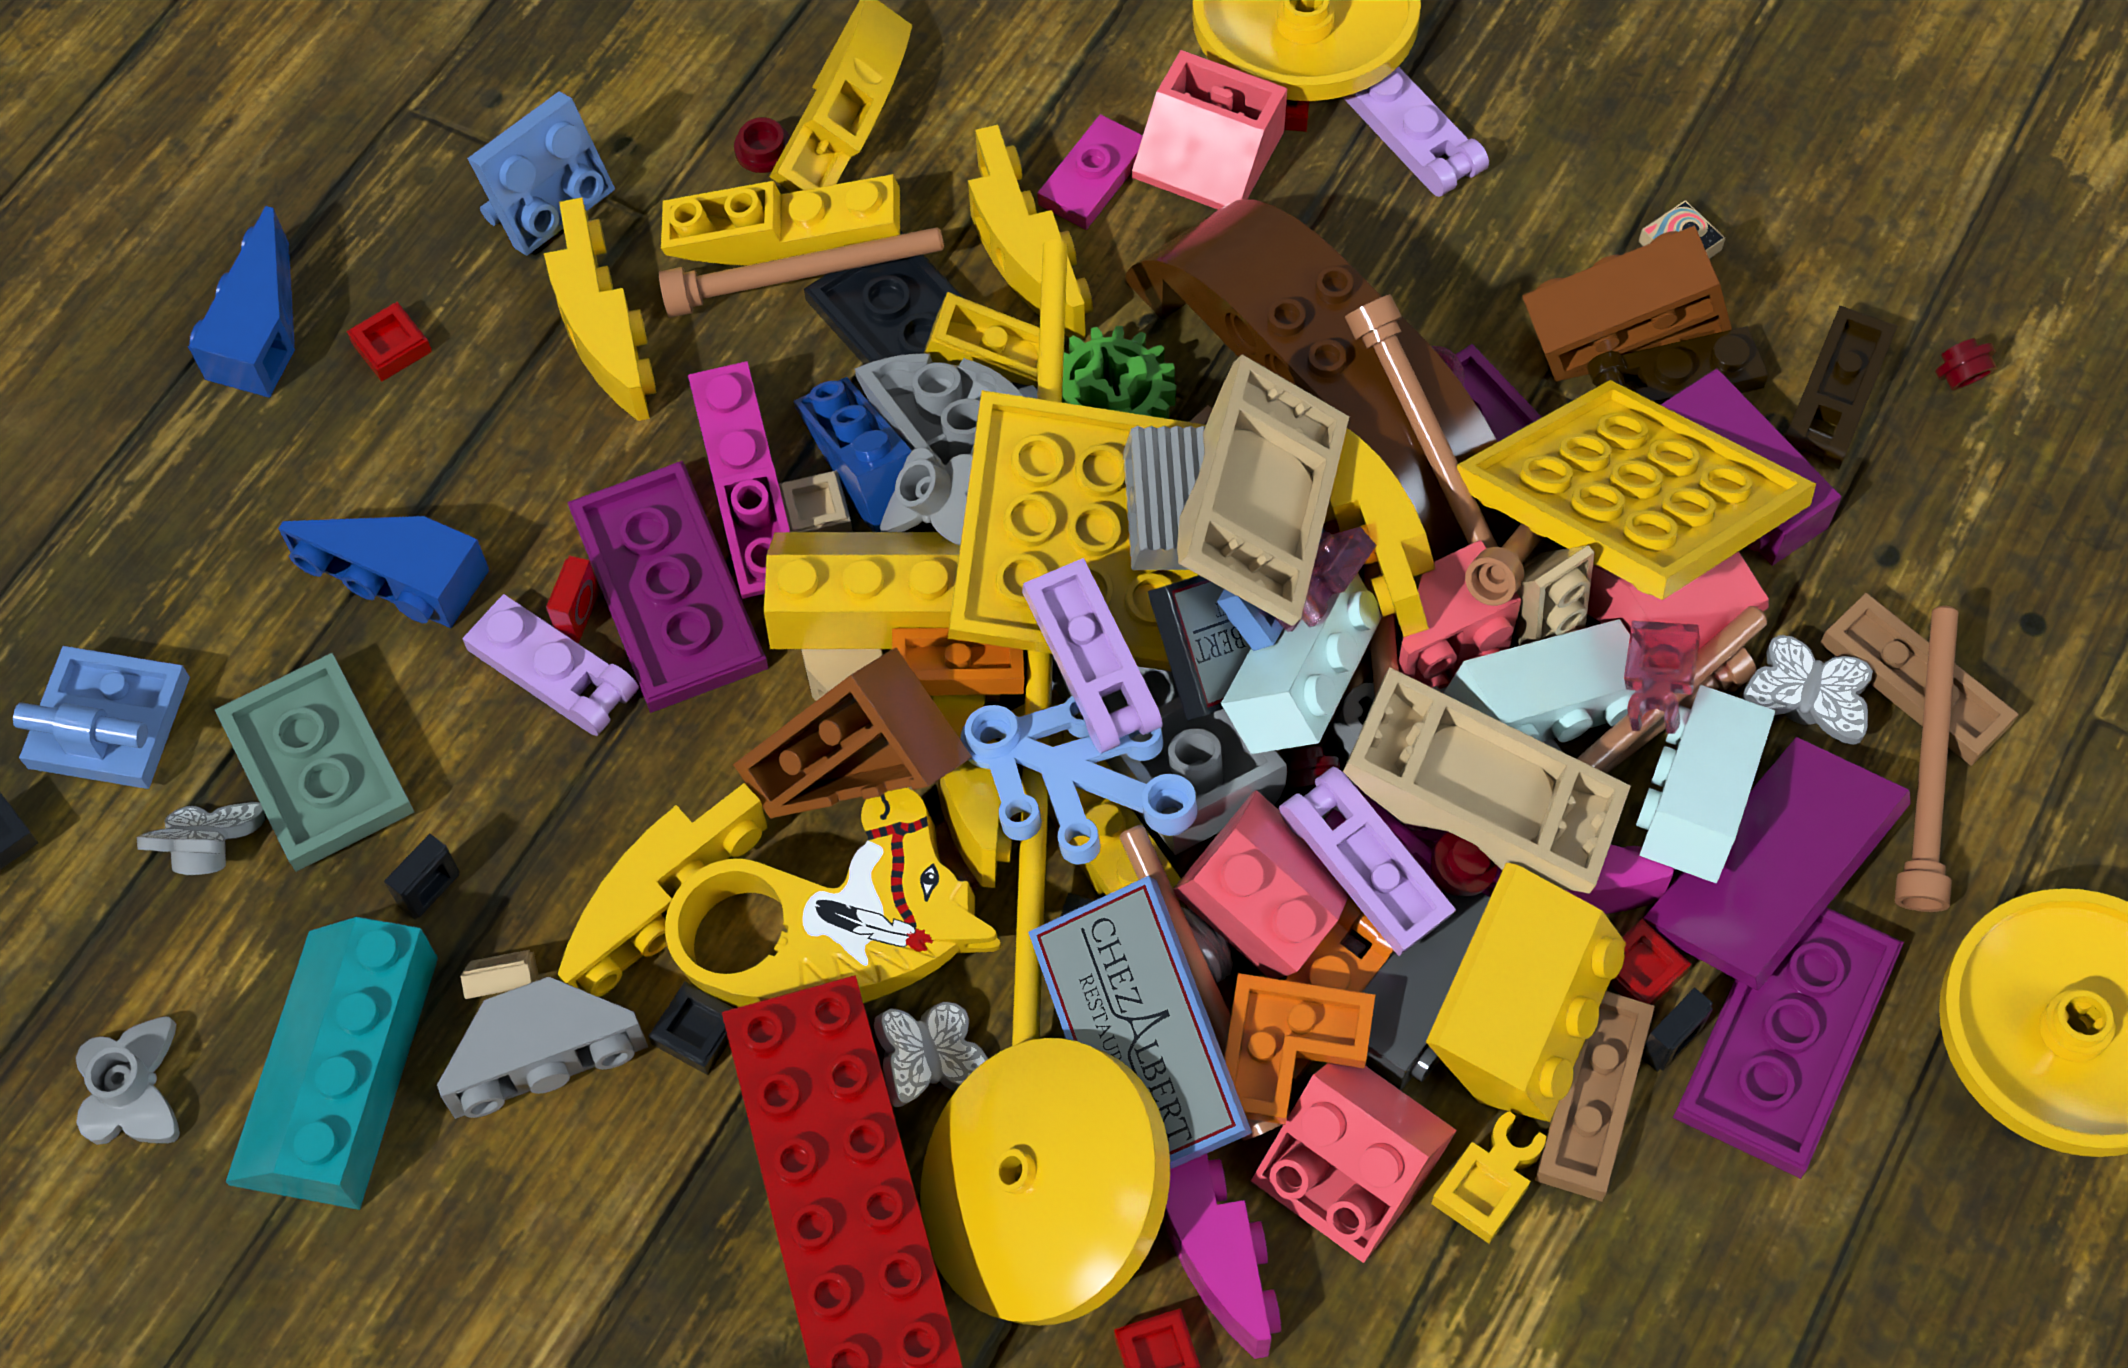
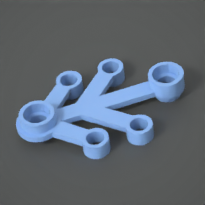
[960,696,1198,865]

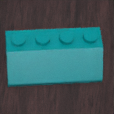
[226,917,438,1210]

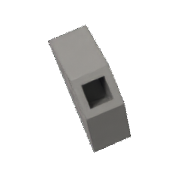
[437,977,648,1119]

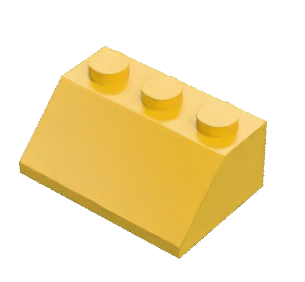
[764,532,960,649]
[1426,862,1626,1122]

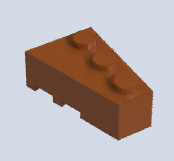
[1522,225,1732,382]
[733,648,972,818]

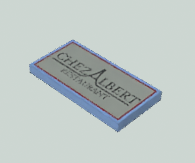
[1028,876,1252,1169]

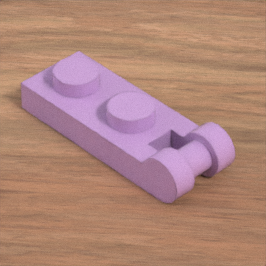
[1343,66,1489,197]
[1022,558,1163,754]
[462,594,639,736]
[1279,766,1456,956]

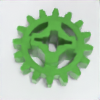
[1062,326,1176,419]

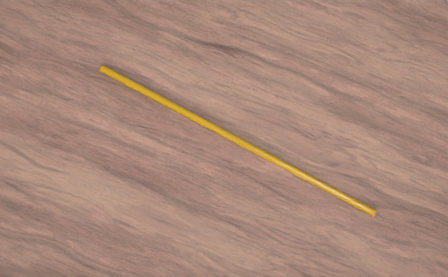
[1012,239,1068,1046]

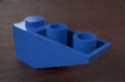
[188,206,295,398]
[793,377,912,532]
[278,516,489,629]

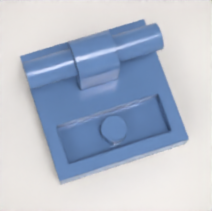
[467,91,615,256]
[13,646,190,789]

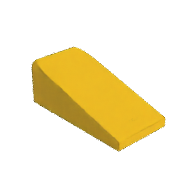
[924,292,1040,387]

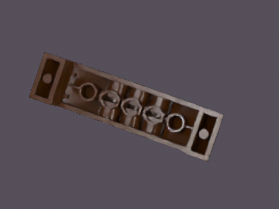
[1126,200,1521,562]

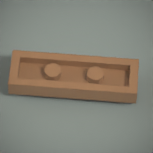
[1820,593,2019,766]
[1535,991,1655,1202]

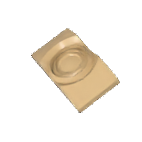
[1177,355,1349,626]
[1343,668,1631,894]

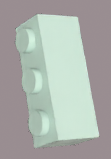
[1221,566,1382,754]
[1443,619,1659,742]
[1636,684,1775,884]

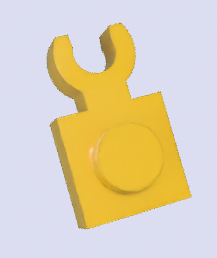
[1431,1111,1546,1244]

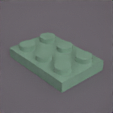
[215,653,414,872]

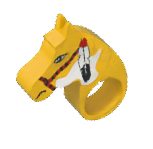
[665,787,1002,1008]

